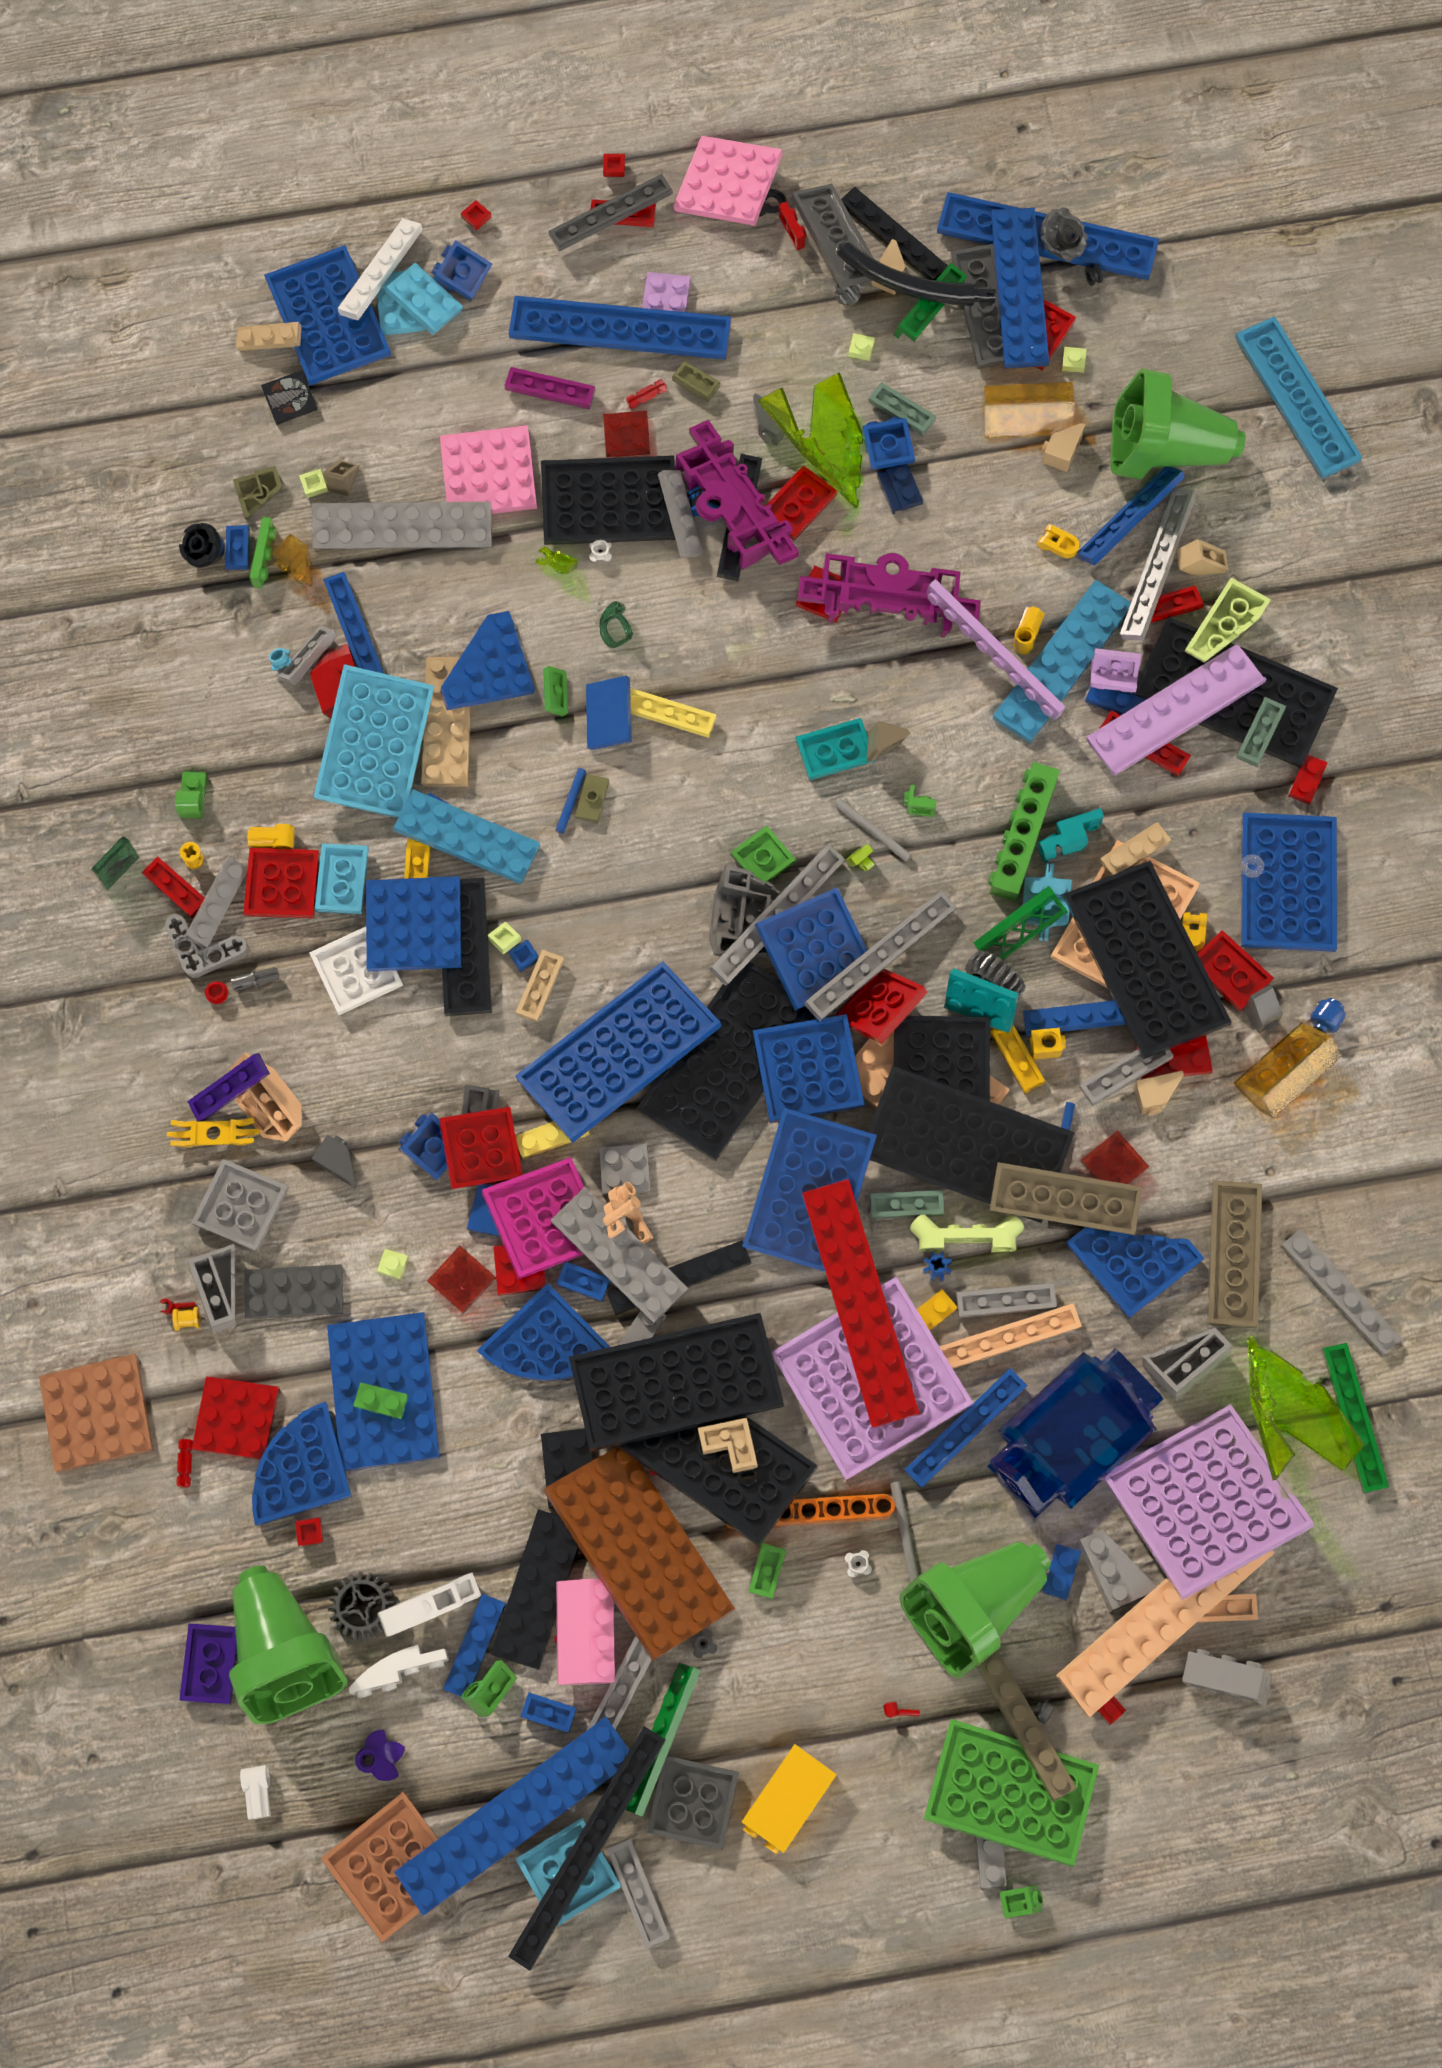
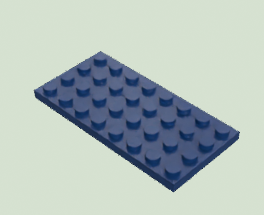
[515,961,722,1143]

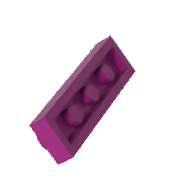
[504,367,596,409]

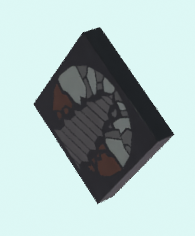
[261,370,318,425]

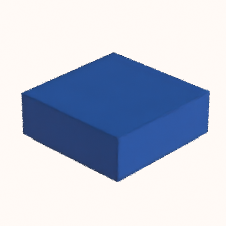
[508,939,539,972]

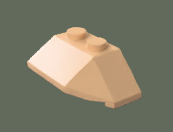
[230,1053,302,1141]

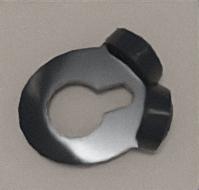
[759,189,786,217]

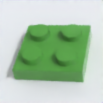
[730,826,796,882]

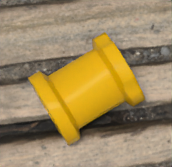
[179,842,205,869]
[172,1307,201,1331]

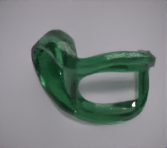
[599,601,633,648]

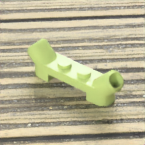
[910,1214,1024,1253]

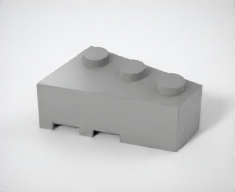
[188,1244,236,1334]
[1142,1328,1232,1401]
[1077,1529,1156,1613]
[1182,1649,1272,1707]

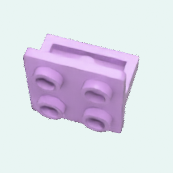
[1090,648,1141,692]

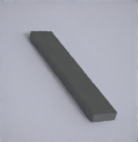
[548,174,673,252]

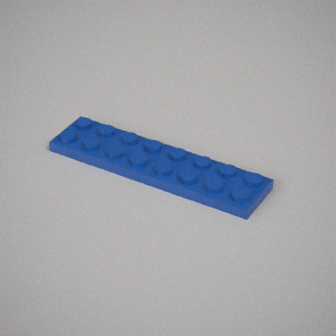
[991,207,1049,368]

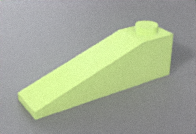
[1185,578,1271,663]

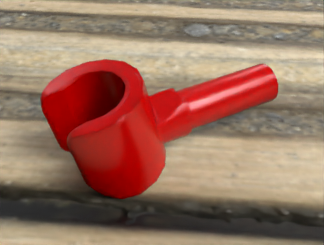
[160,1299,196,1315]
[883,1702,920,1718]

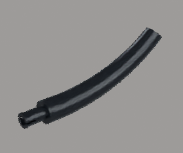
[837,242,996,306]

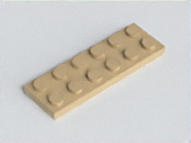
[421,657,471,787]

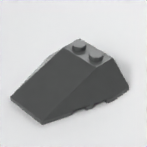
[709,865,781,958]

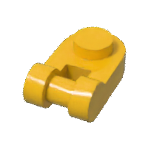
[1037,524,1080,559]
[1182,912,1207,954]

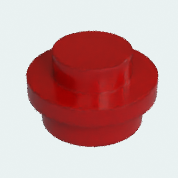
[205,981,229,1005]

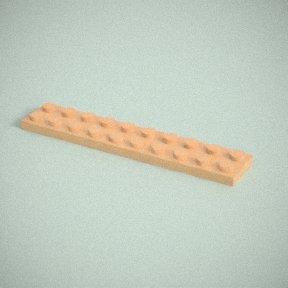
[1056,1550,1274,1717]

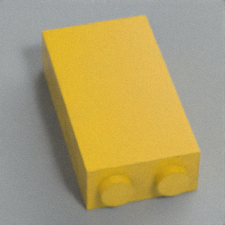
[742,1744,837,1855]

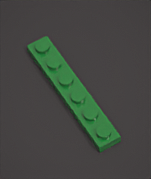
[1322,1343,1389,1494]
[626,1663,701,1817]

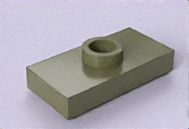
[672,360,721,402]
[575,774,609,823]

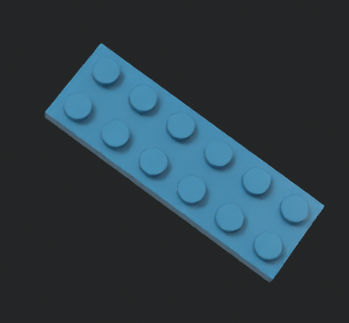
[394,789,540,885]

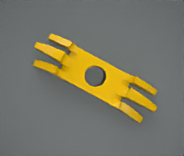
[167,1117,260,1147]

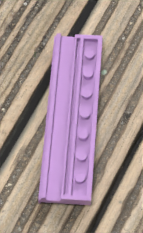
[1086,644,1266,776]

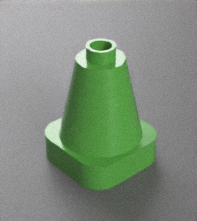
[1110,368,1246,480]
[899,1542,1051,1679]
[229,1566,348,1724]

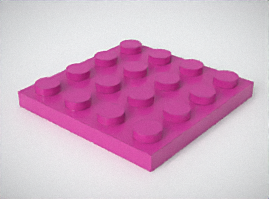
[482,1157,584,1279]

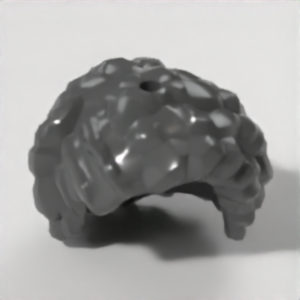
[1040,207,1088,262]

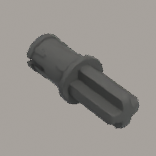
[231,967,279,992]

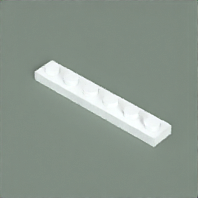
[338,218,423,320]

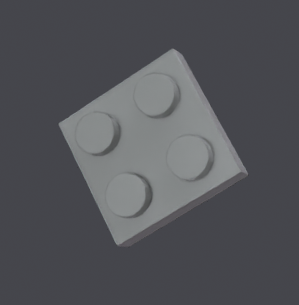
[599,1144,651,1196]

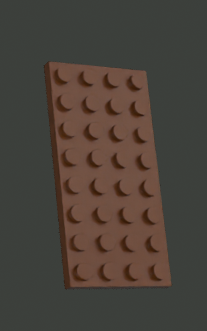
[543,1447,735,1661]

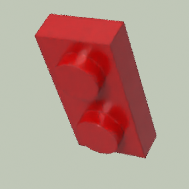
[779,201,807,251]
[1288,755,1328,805]

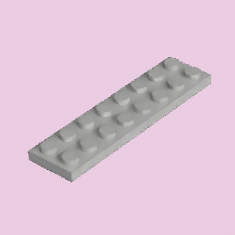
[312,502,492,550]

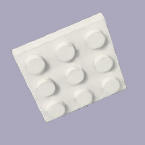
[309,927,403,1015]

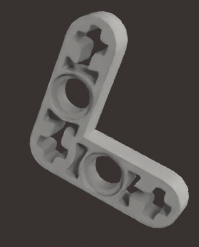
[165,914,249,978]

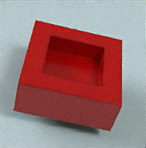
[603,154,625,177]
[461,200,492,231]
[295,1517,324,1547]

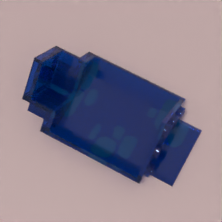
[987,1348,1164,1518]

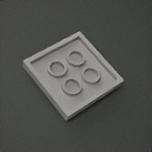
[191,1159,289,1253]

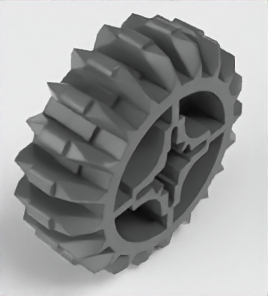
[965,950,1026,1000]
[328,1572,397,1641]

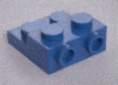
[431,240,492,301]
[862,417,915,470]
[398,1113,447,1180]

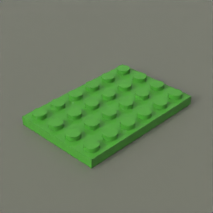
[923,1719,1099,1867]

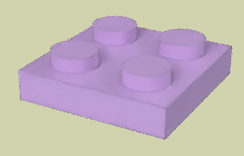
[642,272,691,312]

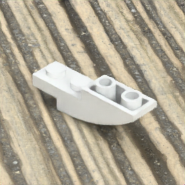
[377,1573,481,1637]
[349,1645,450,1698]

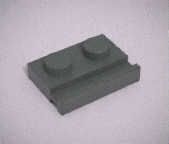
[461,1085,500,1114]

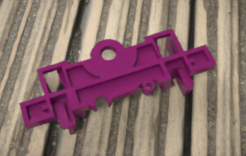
[675,420,799,570]
[797,553,981,638]

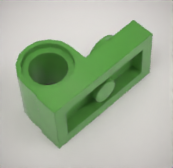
[175,772,207,819]
[462,1660,517,1717]

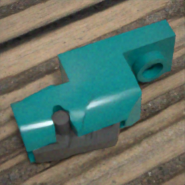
[1037,808,1104,864]

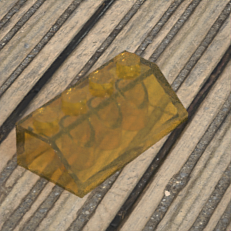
[982,382,1075,439]
[1234,1022,1342,1118]

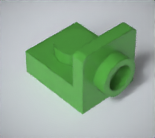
[903,784,937,817]
[999,1885,1043,1919]

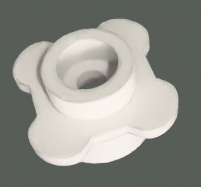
[589,540,612,562]
[845,1550,872,1578]

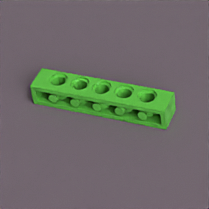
[988,762,1060,902]

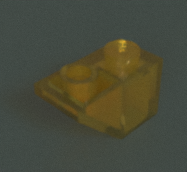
[273,533,313,587]

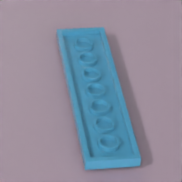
[1235,316,1362,479]
[993,580,1131,743]

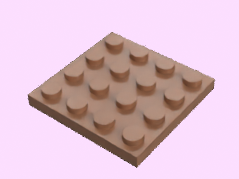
[39,1354,153,1473]
[321,1792,439,1943]

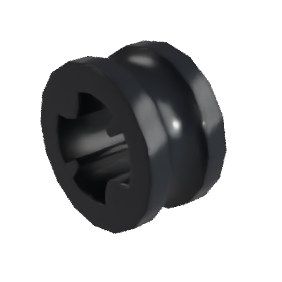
[1085,264,1103,286]

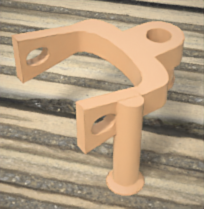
[603,1182,653,1244]

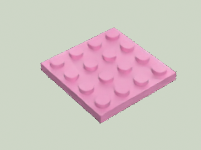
[673,136,783,226]
[440,425,537,514]

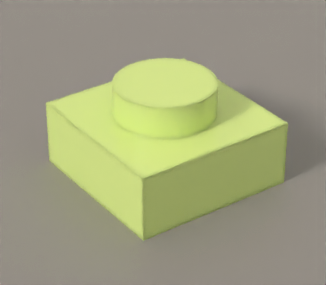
[848,333,875,361]
[1062,347,1086,373]
[299,469,328,498]
[488,922,521,954]
[377,1249,409,1280]

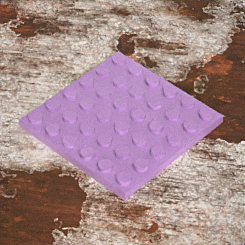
[771,1277,974,1481]
[1103,1404,1314,1600]

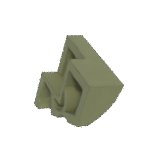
[233,466,282,519]

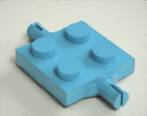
[1023,863,1072,941]

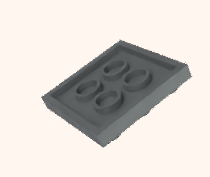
[647,1756,739,1850]

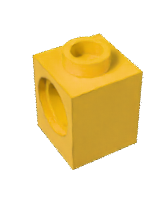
[1029,1028,1066,1060]

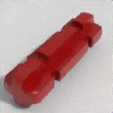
[626,379,667,409]
[176,1439,193,1488]

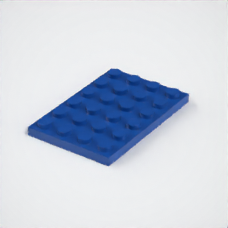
[264,245,391,385]
[1241,812,1337,952]
[742,1108,877,1272]
[327,1312,440,1471]

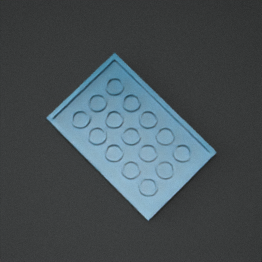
[313,664,434,818]

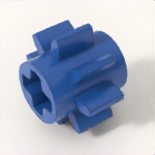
[923,1251,952,1282]

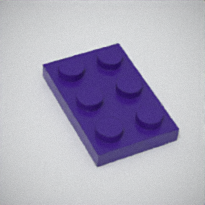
[179,1623,237,1705]

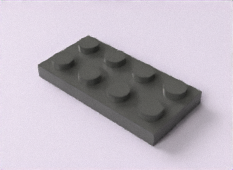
[245,1264,343,1319]

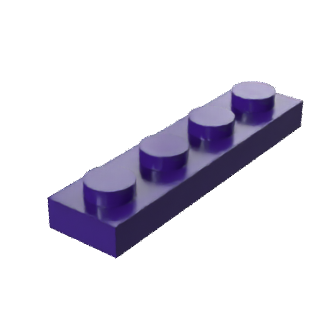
[187,1053,270,1122]

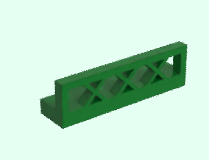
[893,263,968,342]
[973,886,1068,961]

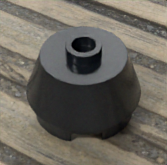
[179,523,225,568]

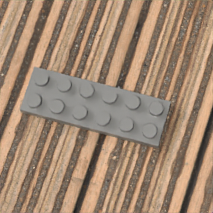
[551,1187,688,1324]

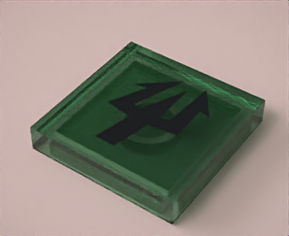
[91,836,140,890]

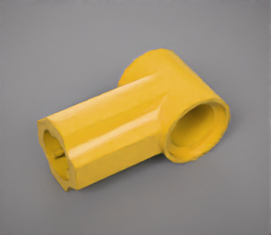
[1013,606,1045,655]
[247,824,295,849]

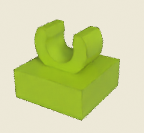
[845,844,875,872]

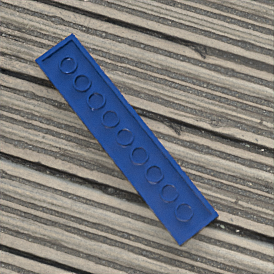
[937,192,1159,280]
[508,296,731,360]
[394,1717,629,1916]

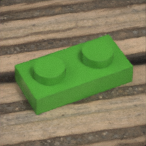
[543,666,568,716]
[353,1382,409,1420]
[748,1543,786,1600]

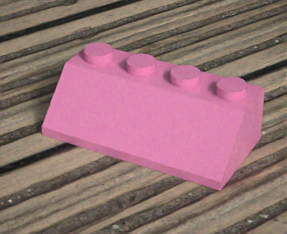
[556,1579,615,1685]

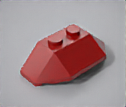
[309,644,355,719]

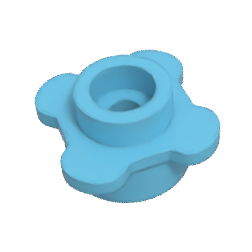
[269,648,292,671]

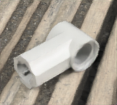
[240,1765,271,1820]

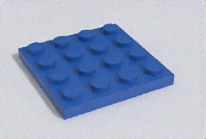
[366,876,462,972]
[755,887,868,1010]
[753,1014,865,1123]

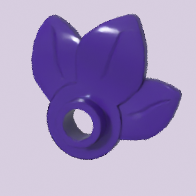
[355,1729,405,1781]

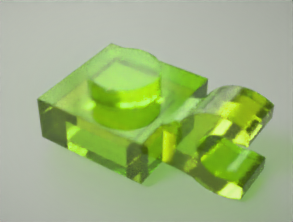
[535,547,579,574]

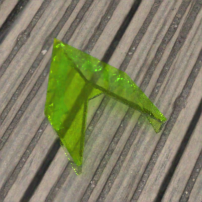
[757,372,863,508]
[1248,1336,1365,1481]

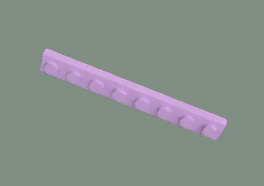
[926,579,1065,720]

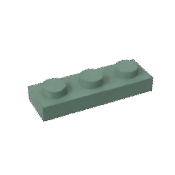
[869,382,936,436]
[1236,697,1286,767]
[870,1190,944,1219]

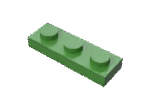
[250,517,277,588]

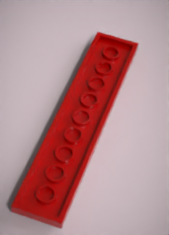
[802,1179,920,1428]

